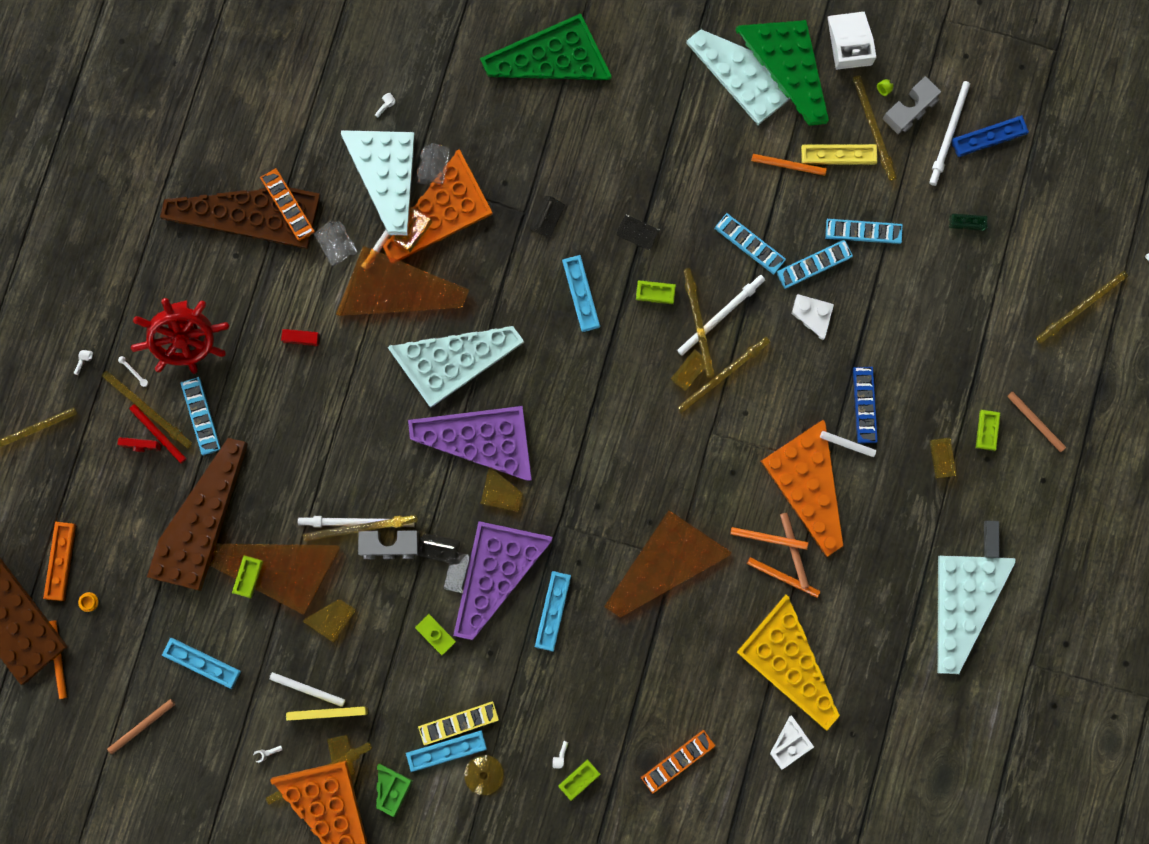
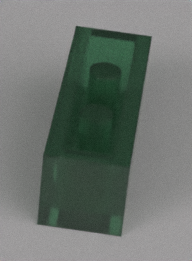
[949,214,987,231]

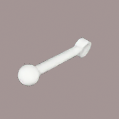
[118,356,148,387]

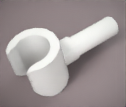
[375,93,395,117]
[74,350,93,375]
[553,741,568,769]
[253,746,282,763]

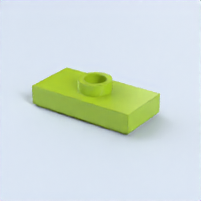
[636,280,676,304]
[976,410,1000,451]
[232,555,264,599]
[415,614,456,655]
[558,759,601,801]

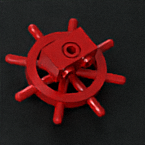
[131,298,229,374]

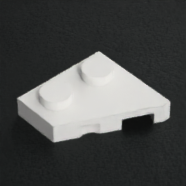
[791,294,834,340]
[770,715,814,770]

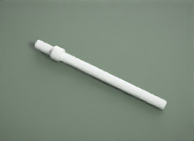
[929,81,970,186]
[677,275,765,356]
[298,516,415,528]

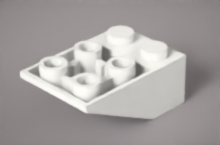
[828,12,876,70]

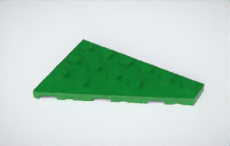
[480,13,612,80]
[736,20,829,126]

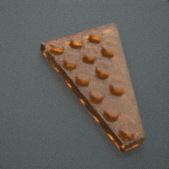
[336,246,469,316]
[604,511,732,618]
[210,544,341,615]

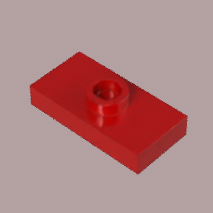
[117,437,161,452]

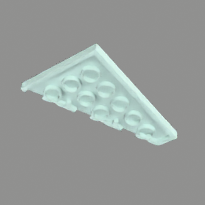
[938,556,1015,674]

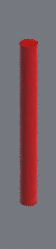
[129,404,187,464]

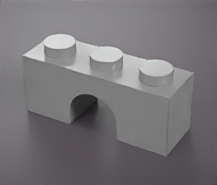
[883,76,941,134]
[358,531,419,559]

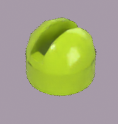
[877,79,894,96]

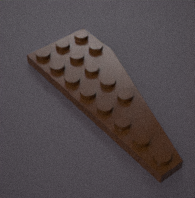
[160,187,321,249]
[147,438,248,591]
[0,558,68,685]

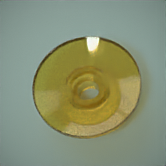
[464,755,504,795]

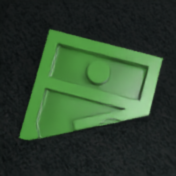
[376,764,413,817]

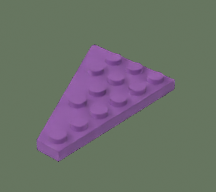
[408,406,532,481]
[453,521,553,640]

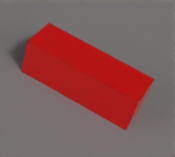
[281,329,320,346]

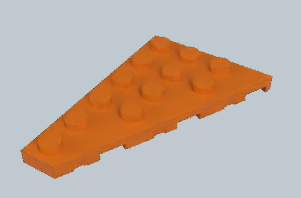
[383,149,493,264]
[761,420,843,557]
[270,761,367,844]

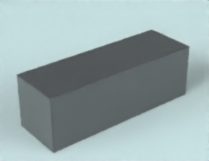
[984,521,999,558]

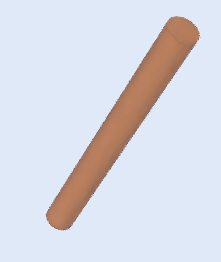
[1007,391,1066,452]
[780,513,809,589]
[107,699,175,754]

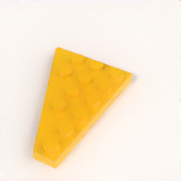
[736,595,840,731]

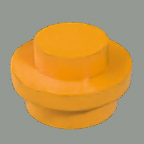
[78,592,99,612]

